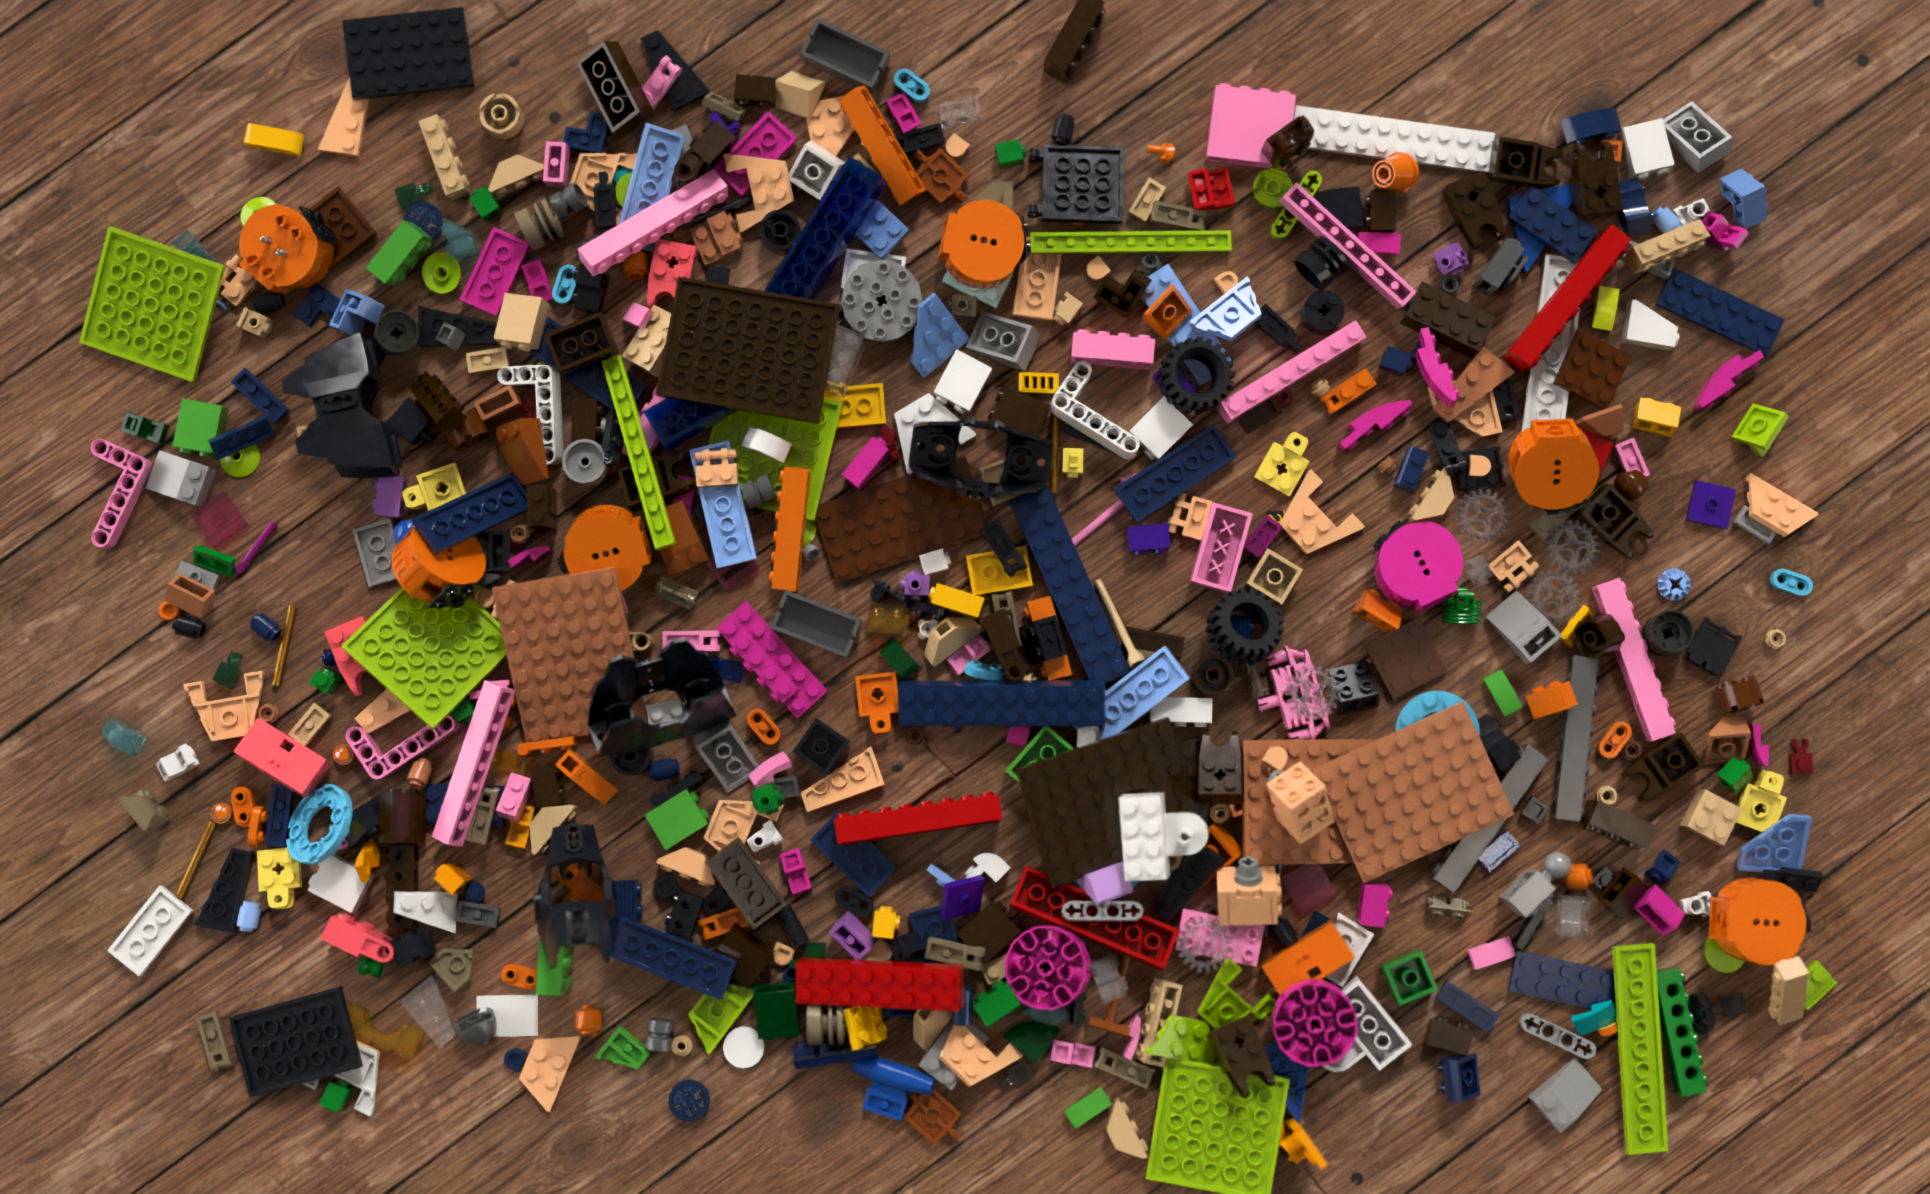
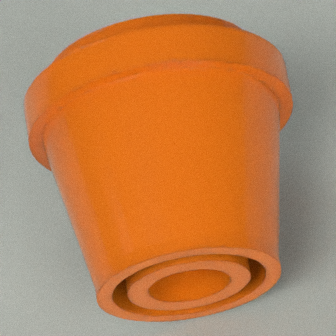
[1372,152,1419,193]

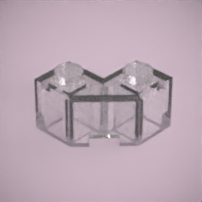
[1091,952,1129,1004]

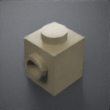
[948,295,977,320]

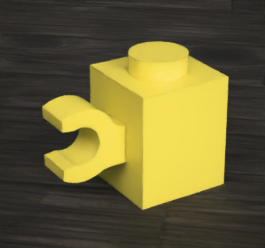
[1062,448,1083,479]

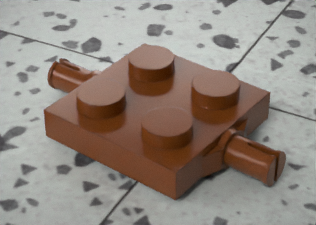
[914,148,969,205]
[904,1087,962,1145]

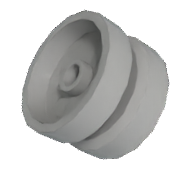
[562,439,611,487]

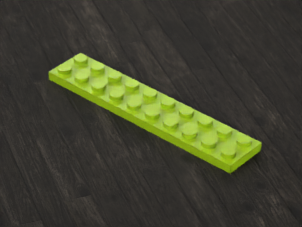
[1612,943,1668,1155]

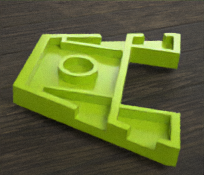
[1197,956,1277,1029]

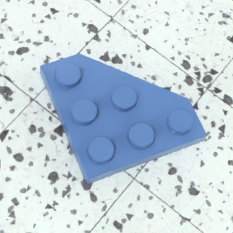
[910,293,970,378]
[1737,814,1812,872]

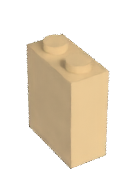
[493,293,550,351]

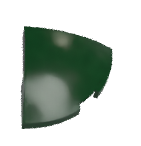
[1003,1020,1061,1063]

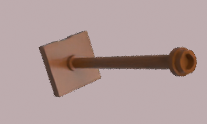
[1085,906,1148,1036]

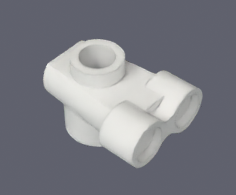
[1673,198,1710,226]
[747,820,783,853]
[1678,891,1711,917]

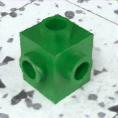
[752,782,784,815]

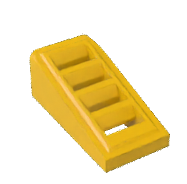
[1018,372,1059,394]

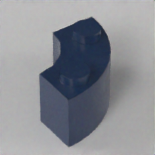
[1561,108,1622,145]
[1617,178,1654,237]

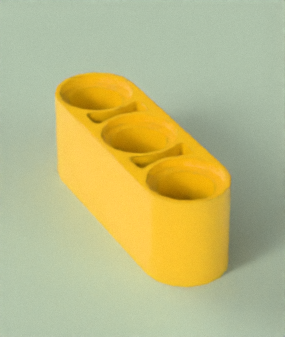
[243,124,305,156]

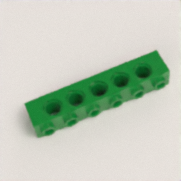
[1657,967,1708,1097]

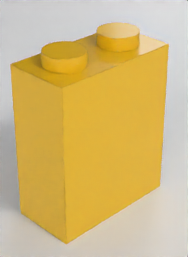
[929,583,984,620]

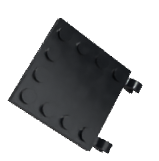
[1028,144,1124,224]

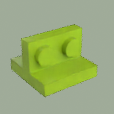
[1731,404,1789,457]

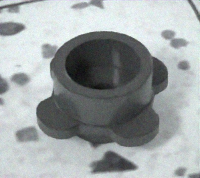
[1139,253,1162,274]

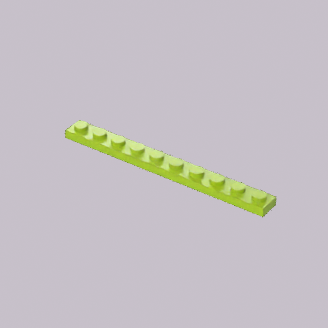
[1029,230,1232,254]
[602,355,676,551]

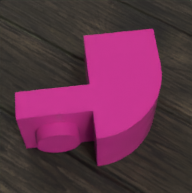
[1702,212,1749,251]

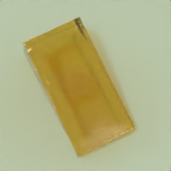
[490,749,535,778]

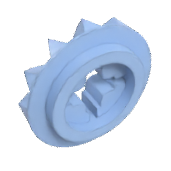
[1658,568,1691,601]

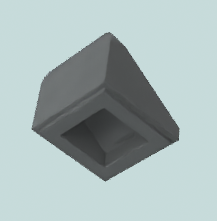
[435,322,466,351]
[479,573,504,588]

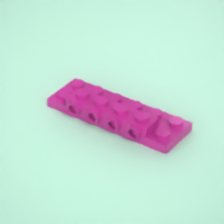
[716,601,828,718]

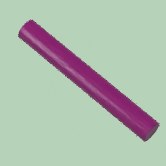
[235,521,278,574]

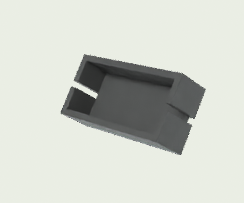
[799,18,891,94]
[770,590,863,658]

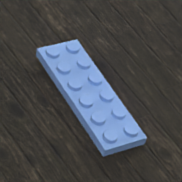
[618,123,685,253]
[1142,264,1234,387]
[689,440,757,569]
[1073,646,1190,739]

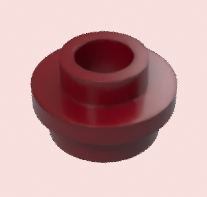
[1273,388,1293,408]

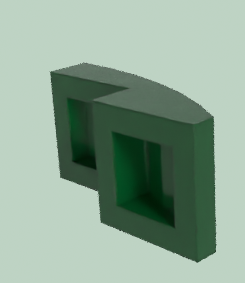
[120,412,169,444]

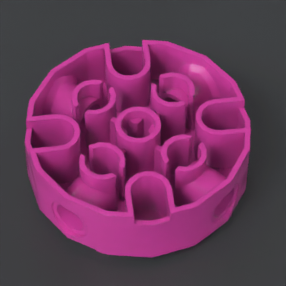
[1005,925,1091,1010]
[1272,979,1357,1066]

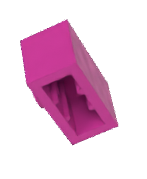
[1357,880,1392,928]
[1633,884,1685,936]

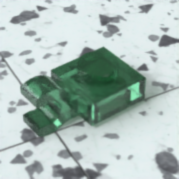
[395,183,433,210]
[212,652,243,689]

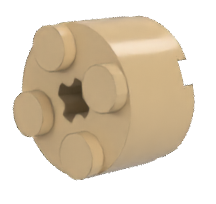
[480,93,525,140]

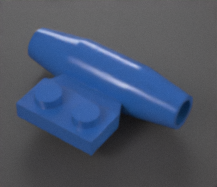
[851,1054,935,1121]

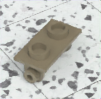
[653,576,699,610]
[1242,661,1271,699]
[1425,895,1471,920]

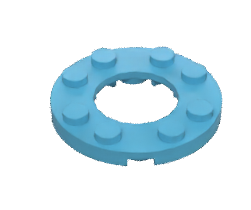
[1396,691,1480,736]
[286,784,352,865]

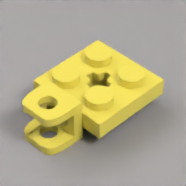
[1254,432,1310,497]
[402,462,467,511]
[1736,770,1787,832]
[257,847,302,910]

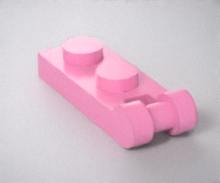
[642,55,682,110]
[662,631,720,652]

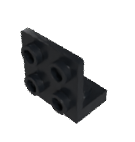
[1019,615,1068,666]
[1328,661,1380,715]

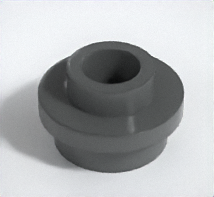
[1438,275,1459,295]

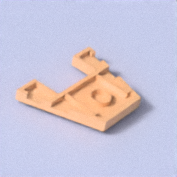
[570,153,637,225]
[723,154,794,232]
[1279,469,1365,554]
[183,671,265,741]
[704,799,784,864]
[939,1007,1024,1087]

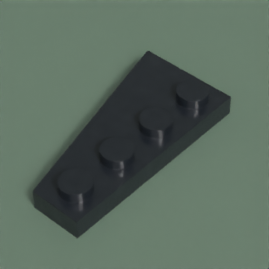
[640,30,711,111]
[418,306,500,347]
[1153,846,1226,920]
[194,848,254,933]

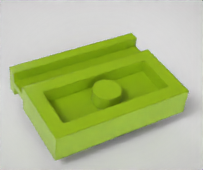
[1804,960,1838,1011]

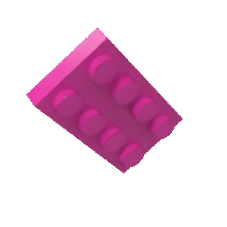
[713,111,798,197]
[460,227,530,317]

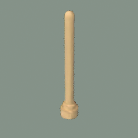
[1095,579,1145,668]

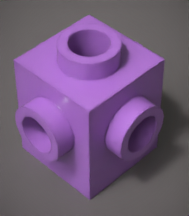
[1433,242,1469,276]
[901,571,930,600]

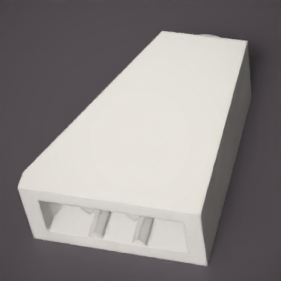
[1621,299,1679,351]

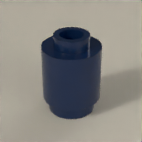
[250,613,282,642]
[648,757,680,782]

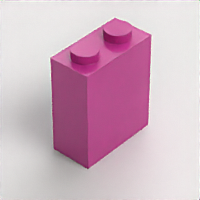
[842,436,890,491]

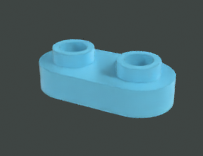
[894,69,930,103]
[552,264,577,305]
[1770,569,1813,596]
[964,660,1005,680]

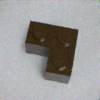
[1093,269,1152,319]

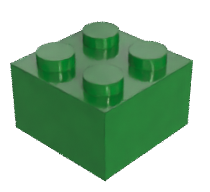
[1379,949,1438,1006]
[973,979,1021,1027]

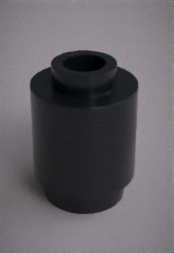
[1051,114,1075,145]
[253,291,286,315]
[172,615,206,639]
[1270,917,1299,949]

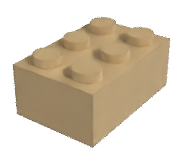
[622,305,671,378]

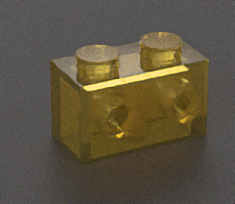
[867,608,910,637]

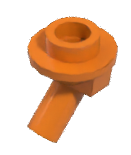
[1147,143,1176,163]

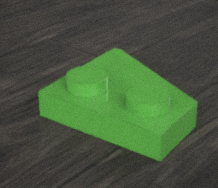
[595,1025,652,1069]

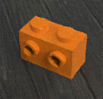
[1525,680,1578,719]

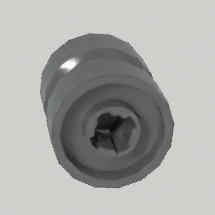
[549,183,588,219]
[741,474,777,509]
[644,1018,675,1051]

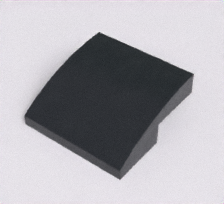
[1317,186,1365,229]
[475,531,510,572]

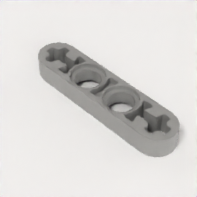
[1061,901,1143,922]
[1519,1013,1596,1059]

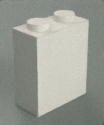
[1618,118,1675,180]
[934,349,992,414]
[1129,397,1193,461]
[307,854,375,913]

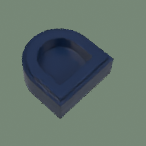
[504,1048,529,1073]

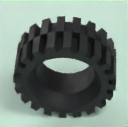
[1158,337,1235,414]
[1206,588,1284,666]

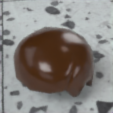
[1613,470,1648,501]

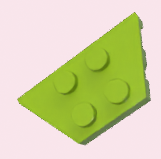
[688,983,754,1055]
[1146,1014,1215,1064]

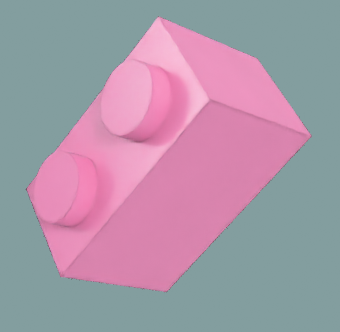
[543,141,570,188]
[496,772,533,823]

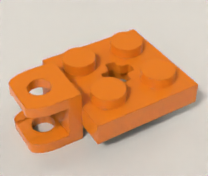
[855,672,899,734]

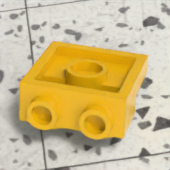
[843,1006,887,1051]

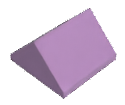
[1076,861,1133,905]

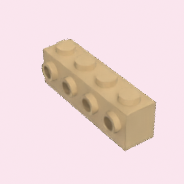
[418,114,470,201]
[1623,219,1710,275]
[1768,956,1809,1026]
[1136,978,1183,1067]

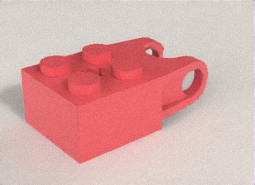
[647,239,699,310]
[324,616,382,696]
[320,912,395,963]

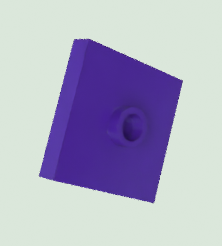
[1686,480,1736,529]
[941,875,985,920]

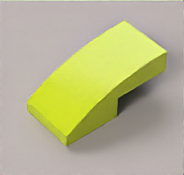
[1591,286,1619,331]

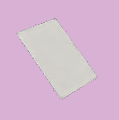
[477,995,538,1037]

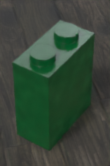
[753,982,800,1040]

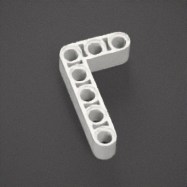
[1050,361,1140,459]
[497,365,563,465]

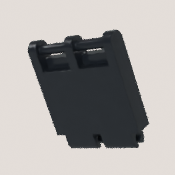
[1454,446,1507,493]
[1685,617,1742,676]

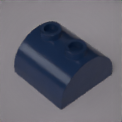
[1439,1054,1481,1103]

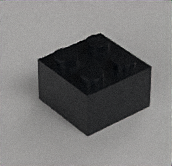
[792,718,851,775]

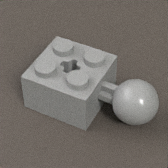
[1499,852,1571,917]

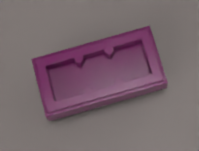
[1243,515,1283,559]

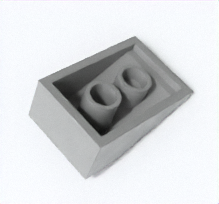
[1663,101,1732,173]
[966,311,1041,371]
[145,450,217,508]
[692,720,759,793]
[919,1018,989,1090]
[1528,1057,1602,1133]

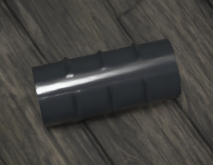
[775,904,810,949]

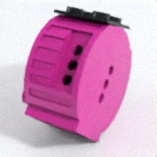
[1372,518,1463,614]

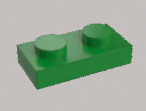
[193,544,235,577]

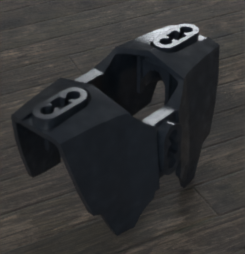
[281,333,404,479]
[908,416,1054,499]
[587,638,737,757]
[534,823,618,969]

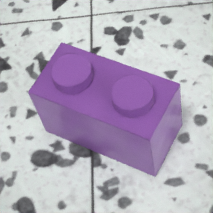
[372,476,408,519]
[829,911,878,960]

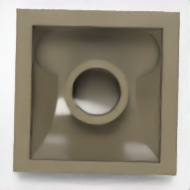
[118,789,169,832]

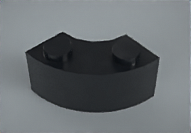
[1478,714,1522,771]
[891,931,926,963]

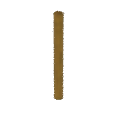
[1050,412,1059,493]
[272,605,297,686]
[175,820,217,899]

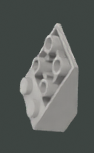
[1485,591,1562,664]

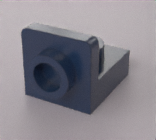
[1644,849,1681,886]

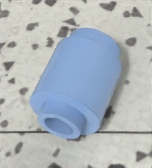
[1653,206,1682,234]
[236,901,261,932]

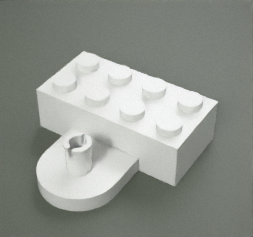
[1119,792,1209,881]
[1322,976,1412,1072]

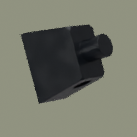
[386,397,436,446]

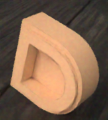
[946,133,970,158]
[1087,255,1111,281]
[1214,271,1238,294]
[1468,455,1491,477]
[474,586,495,609]
[1262,746,1287,770]
[772,941,796,966]

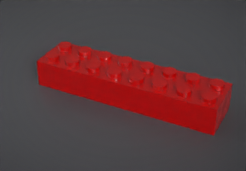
[1502,224,1632,373]
[834,791,1003,846]
[1009,866,1179,972]
[796,957,964,1011]

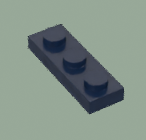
[231,368,290,424]
[208,415,275,460]
[265,784,294,847]
[1435,980,1500,1033]

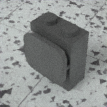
[1472,238,1529,297]

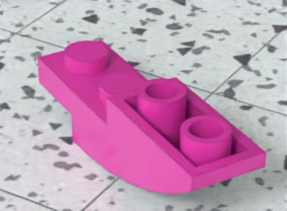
[1415,327,1459,408]
[1693,350,1764,411]
[1337,400,1412,451]

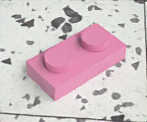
[1614,438,1650,477]

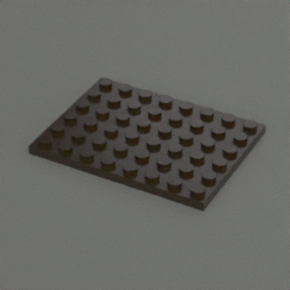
[656,276,840,424]
[1015,717,1197,888]

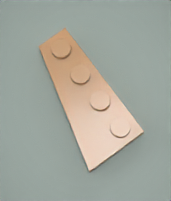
[318,78,369,157]
[354,689,411,733]
[801,746,885,813]

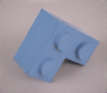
[1720,168,1768,229]
[329,289,385,336]

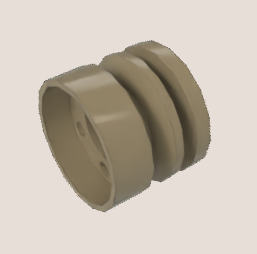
[514,198,565,251]
[807,1004,847,1046]

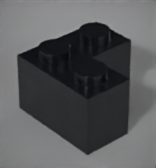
[572,263,610,314]
[345,795,380,847]

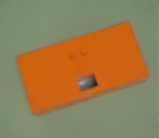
[1261,919,1355,995]

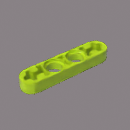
[1270,171,1322,240]

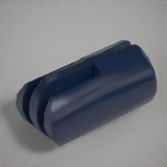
[952,985,973,1026]

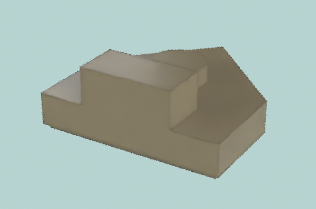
[973,181,1013,211]
[427,948,473,994]

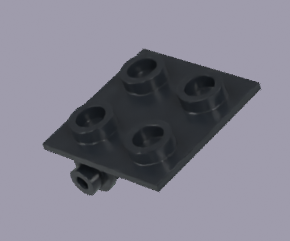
[870,580,908,607]

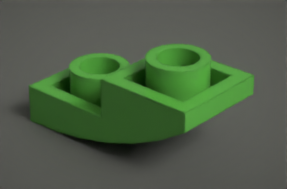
[1484,669,1523,717]
[1064,1087,1112,1129]

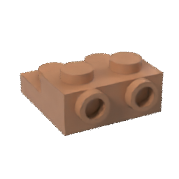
[689,211,744,267]

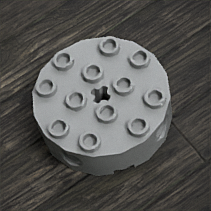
[841,260,923,343]

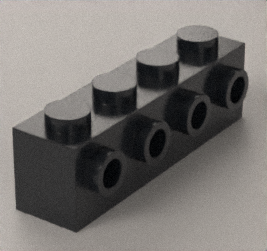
[665,890,705,941]

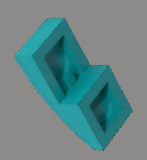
[1572,1000,1617,1036]

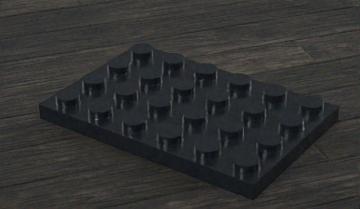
[342,7,475,101]
[229,986,363,1098]

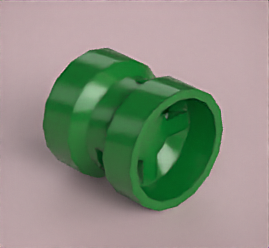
[358,955,385,978]

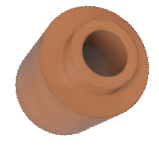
[406,758,433,790]

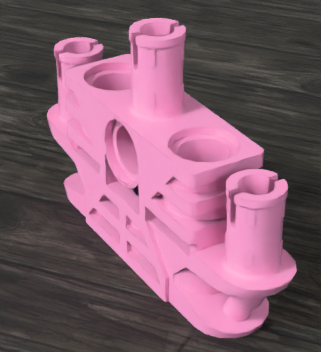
[1257,645,1330,740]

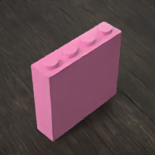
[1205,83,1296,171]

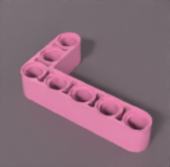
[91,439,153,549]
[346,715,460,779]

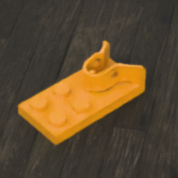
[1279,1116,1328,1169]

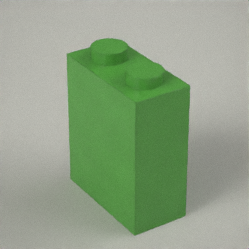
[173,399,229,458]
[644,789,710,850]

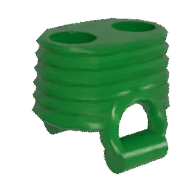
[1442,587,1482,624]

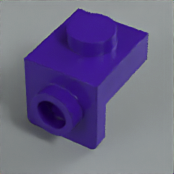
[709,111,741,137]

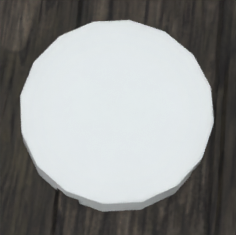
[723,1026,765,1068]

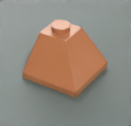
[1574,404,1624,440]
[1703,716,1751,765]

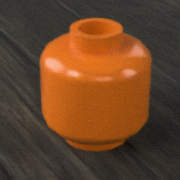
[623,250,649,280]
[1561,863,1593,890]
[575,1005,602,1036]

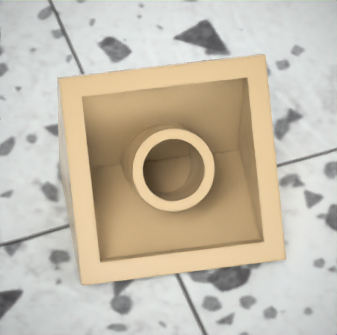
[775,71,826,119]

